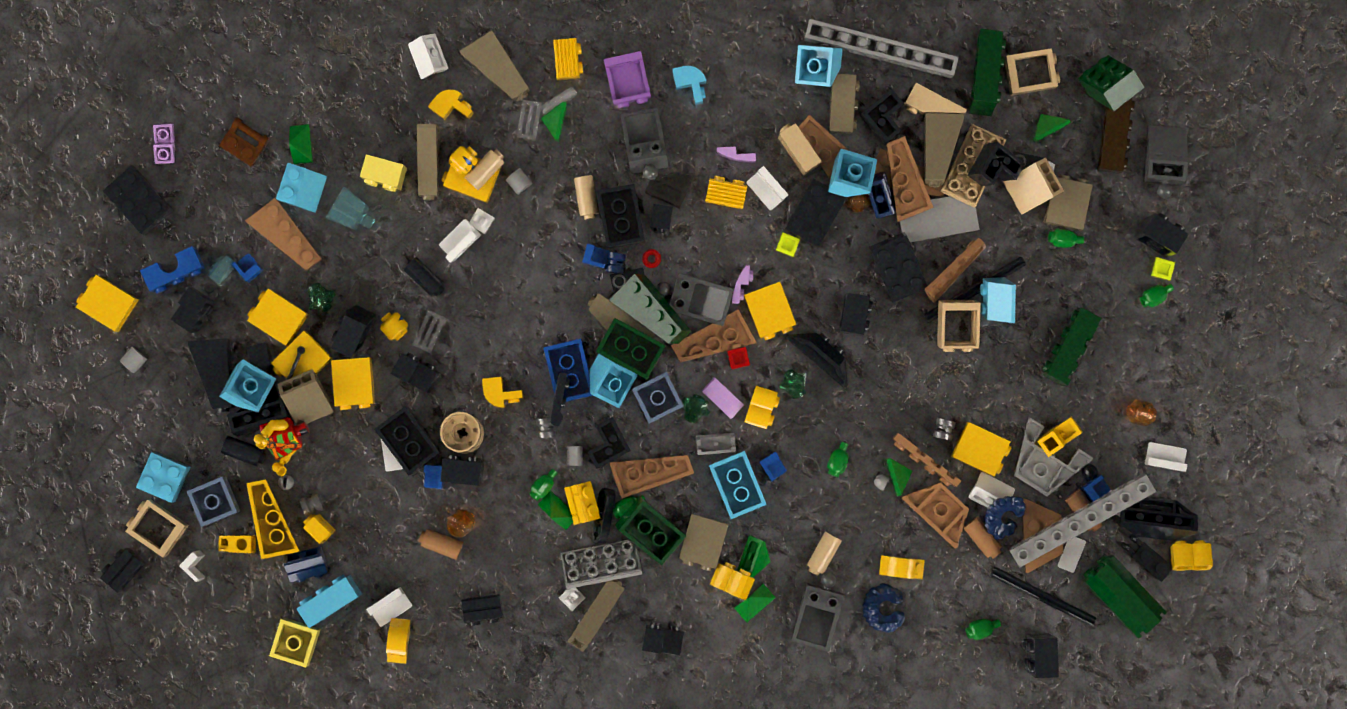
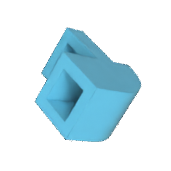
[672,66,706,105]

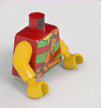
[254,417,309,477]

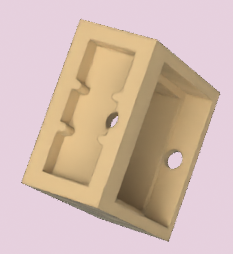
[1004,48,1060,96]
[778,123,821,176]
[937,300,981,352]
[125,499,189,558]

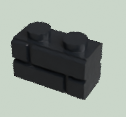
[100,548,145,593]
[461,594,503,626]

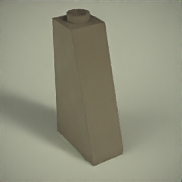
[460,31,530,101]
[924,113,964,188]
[417,124,440,200]
[587,293,655,338]
[567,580,625,652]

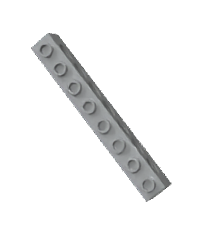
[804,19,959,79]
[1009,473,1156,568]

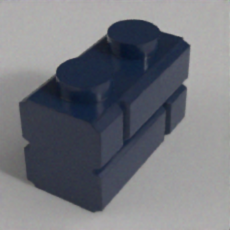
[869,172,895,218]
[284,546,328,583]

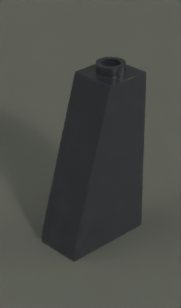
[188,338,235,412]

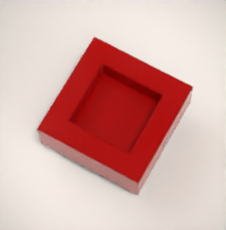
[727,347,750,370]

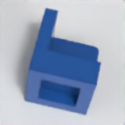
[582,244,609,269]
[232,253,264,283]
[759,452,787,481]
[424,464,444,489]
[1081,474,1111,502]

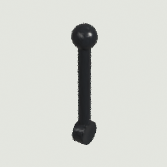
[285,346,305,381]

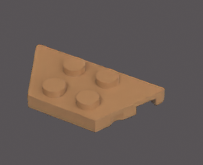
[901,482,969,549]
[1022,499,1063,573]

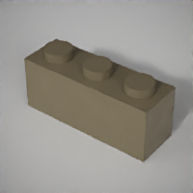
[829,74,860,134]

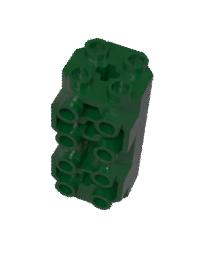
[1083,554,1167,639]

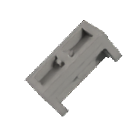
[696,433,736,455]

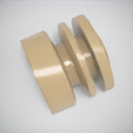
[440,412,484,454]

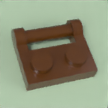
[219,117,270,167]

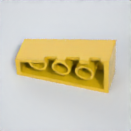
[246,479,300,559]

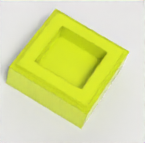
[776,232,800,257]
[1151,257,1175,281]

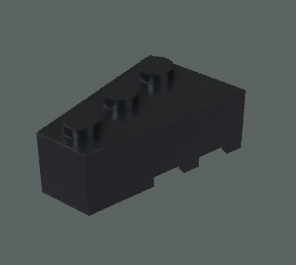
[227,380,291,437]

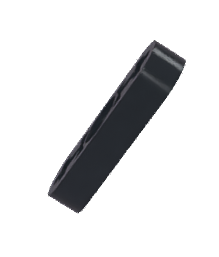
[591,488,616,544]

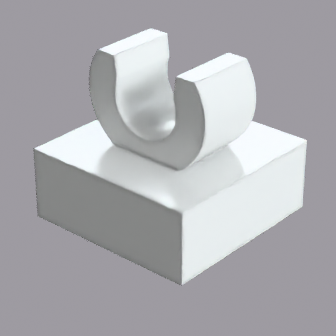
[470,208,495,234]
[559,588,586,611]

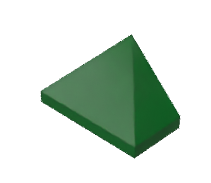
[541,102,567,142]
[1033,114,1071,143]
[289,124,313,164]
[885,458,912,496]
[538,490,573,530]
[737,535,771,578]
[734,583,776,622]

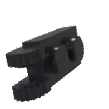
[550,372,570,427]
[1121,534,1172,582]

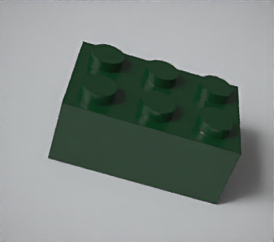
[1078,55,1145,111]
[596,318,666,380]
[615,496,686,566]

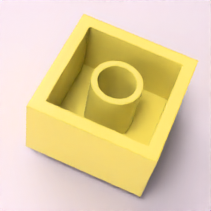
[360,154,407,192]
[269,617,321,668]

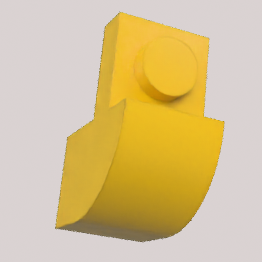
[428,90,474,120]
[482,377,524,408]
[1037,416,1083,457]
[879,555,925,579]
[386,618,410,664]

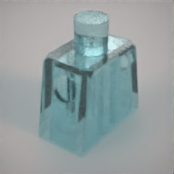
[325,187,375,230]

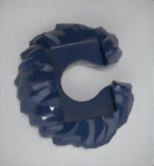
[984,496,1026,540]
[862,583,905,633]

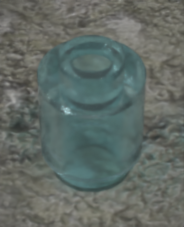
[208,255,235,284]

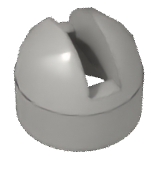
[874,474,890,491]
[278,475,294,490]

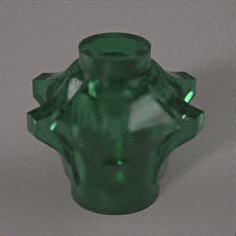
[307,283,336,312]
[778,369,807,399]
[682,394,710,423]

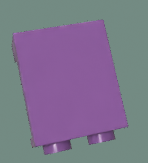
[604,51,651,108]

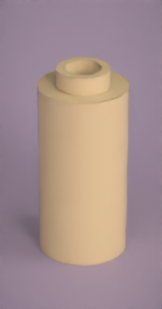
[464,149,505,190]
[574,175,599,220]
[807,532,842,576]

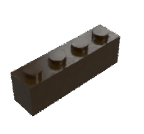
[1097,98,1135,173]

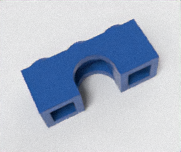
[140,246,205,294]

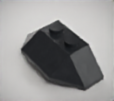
[786,333,848,388]
[1120,497,1198,541]

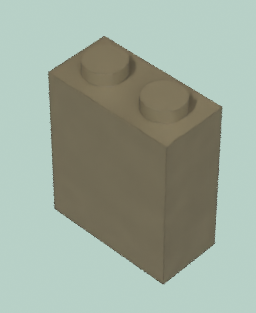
[1043,175,1093,231]
[277,369,334,425]
[679,513,729,571]

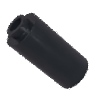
[404,257,445,297]
[221,436,266,466]

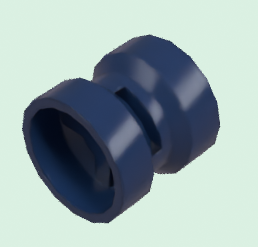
[605,252,626,274]

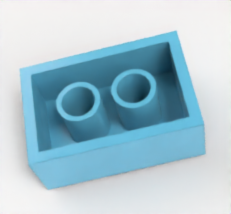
[709,451,767,519]
[297,574,362,628]

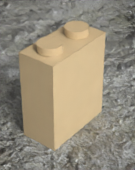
[1003,157,1064,215]

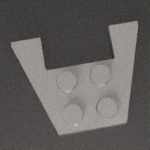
[1014,417,1093,497]

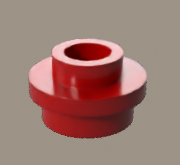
[642,249,661,268]

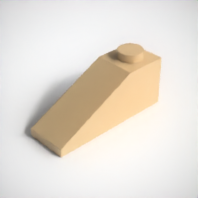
[904,83,967,115]

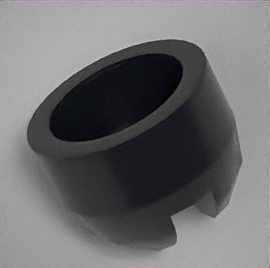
[1082,464,1098,480]

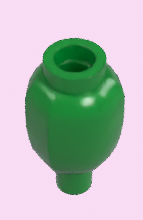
[1048,228,1084,248]
[1140,284,1174,307]
[827,442,849,477]
[529,469,558,501]
[613,495,646,519]
[965,619,1001,640]

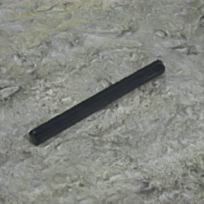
[924,257,1026,322]
[991,567,1096,626]

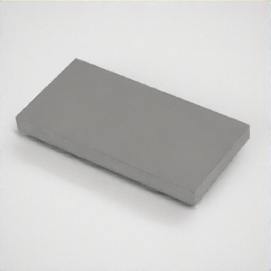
[900,196,980,243]
[560,539,642,589]

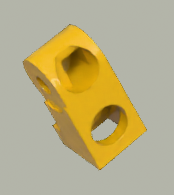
[218,535,257,553]

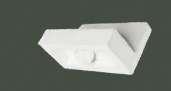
[408,33,449,79]
[746,166,788,211]
[439,219,481,263]
[1145,442,1187,472]
[968,472,1015,508]
[179,550,205,582]
[366,587,412,627]

